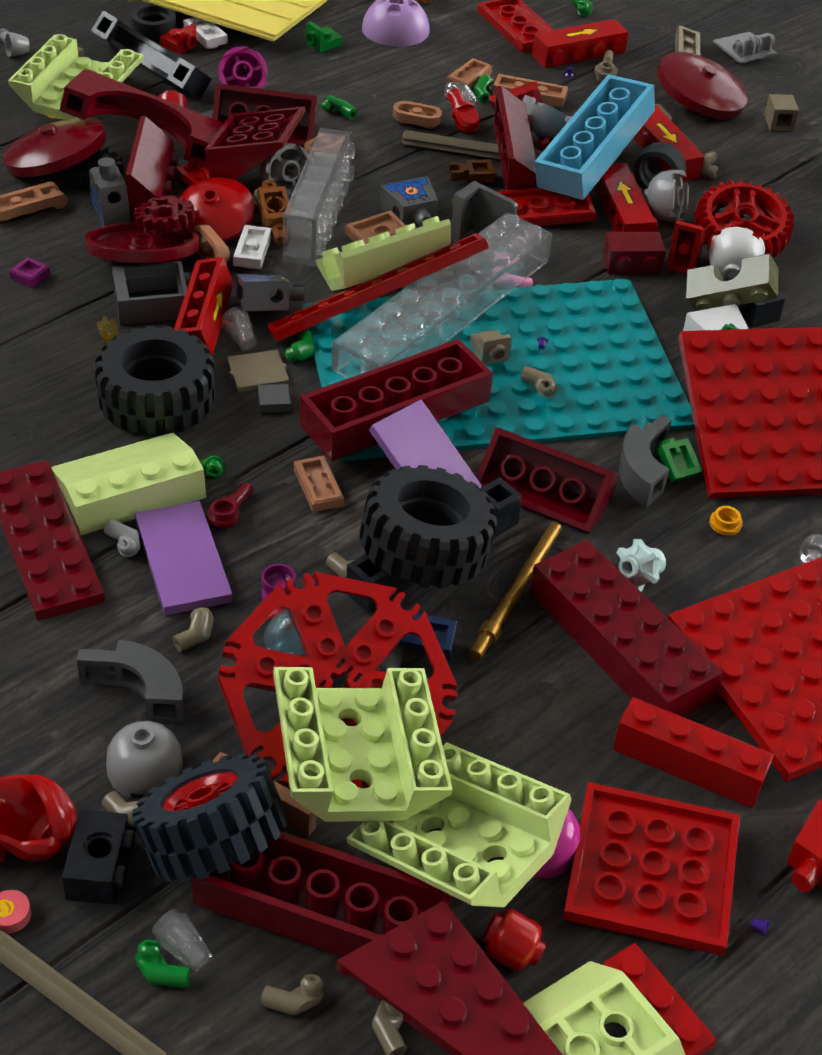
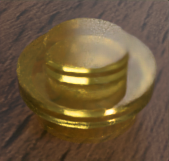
[96,315,120,344]

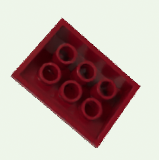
[205,106,306,180]

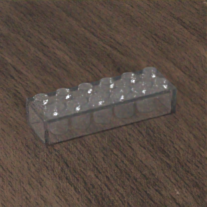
[283,128,355,267]

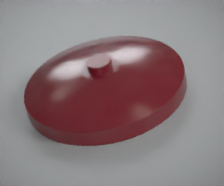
[657,52,748,119]
[3,118,107,177]
[85,222,199,265]

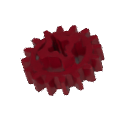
[134,195,196,235]

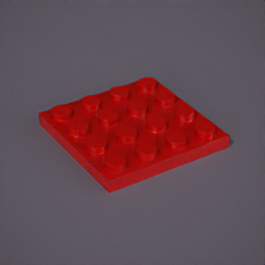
[562,782,740,956]

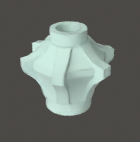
[616,539,666,591]

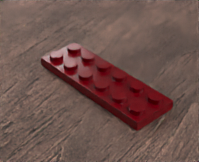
[0,460,105,621]

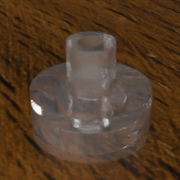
[799,534,822,563]

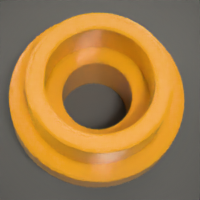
[709,506,743,535]

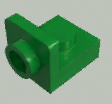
[305,21,343,53]
[652,438,702,483]

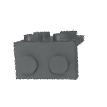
[450,181,518,248]

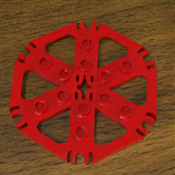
[218,572,458,788]

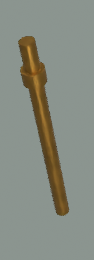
[468,522,562,661]

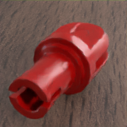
[446,88,481,134]

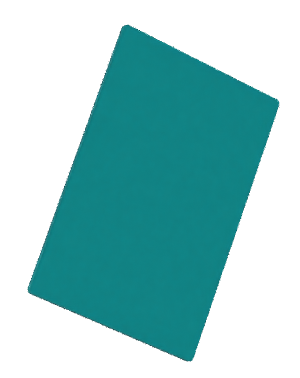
[303,279,695,461]

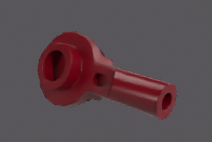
[207,482,254,529]

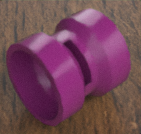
[262,564,296,611]

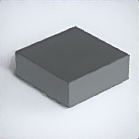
[258,384,291,413]

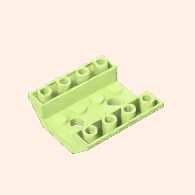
[8,34,144,119]
[315,216,451,291]
[273,667,453,822]
[346,743,571,907]
[523,961,685,1055]

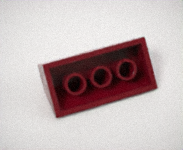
[212,83,317,147]
[494,86,539,190]
[126,116,179,221]
[476,427,620,533]

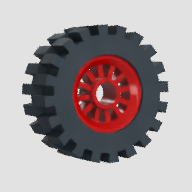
[132,754,287,882]

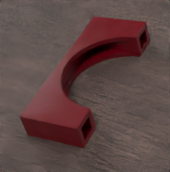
[59,68,224,168]

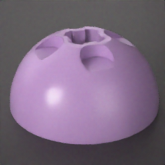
[362,0,430,47]

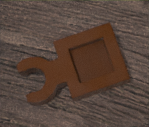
[448,159,496,184]

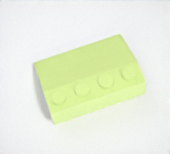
[51,432,206,535]

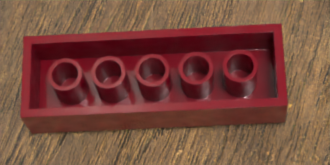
[300,339,493,462]
[530,539,723,717]
[191,831,454,957]

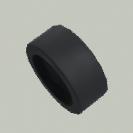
[131,4,176,41]
[633,142,686,189]

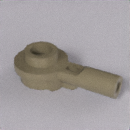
[594,50,618,82]

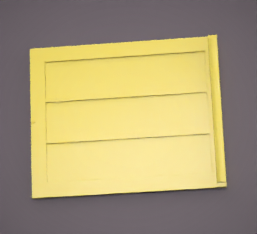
[127,0,328,42]

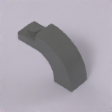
[619,415,671,508]
[77,640,184,724]

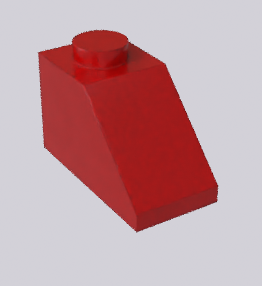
[666,220,705,274]

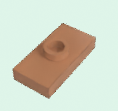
[446,58,492,92]
[294,456,344,513]

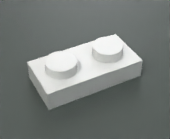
[183,17,228,49]
[233,225,272,269]

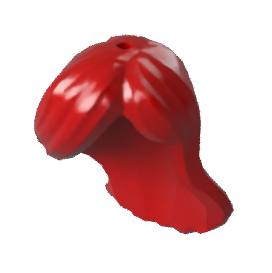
[0,774,78,862]

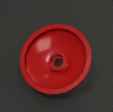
[178,177,255,243]

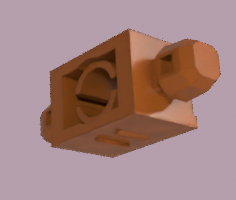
[257,179,293,244]

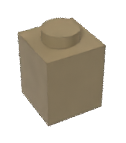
[764,94,799,132]

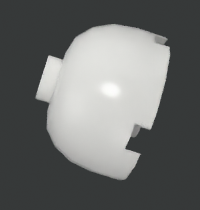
[709,227,765,280]

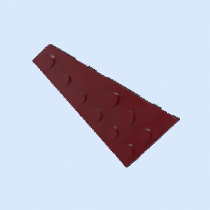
[336,901,562,1055]

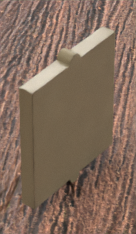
[227,350,289,392]

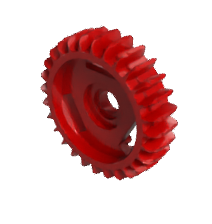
[694,179,794,258]

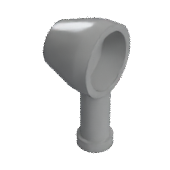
[0,29,30,57]

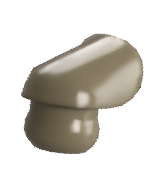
[701,151,718,179]
[260,974,324,1016]

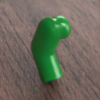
[473,74,495,104]
[285,330,315,363]
[199,455,226,478]

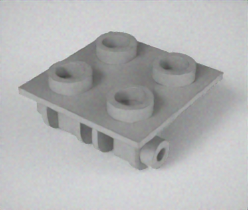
[713,32,777,63]

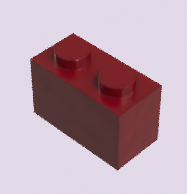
[602,232,666,274]

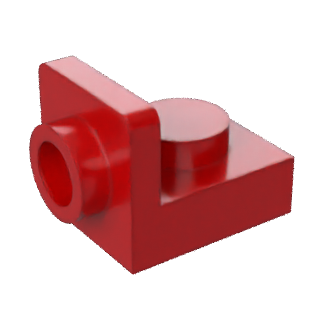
[160,24,197,55]

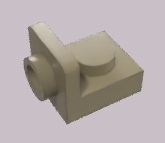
[469,330,512,365]

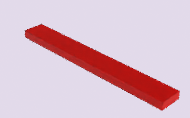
[268,233,489,342]

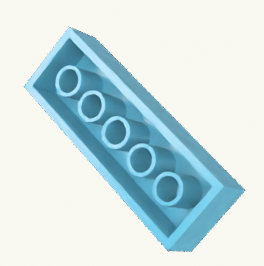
[535,74,655,200]

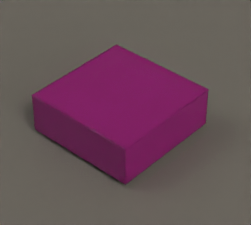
[9,257,51,288]

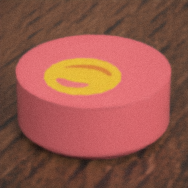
[0,890,31,934]

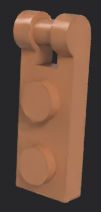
[0,182,68,222]

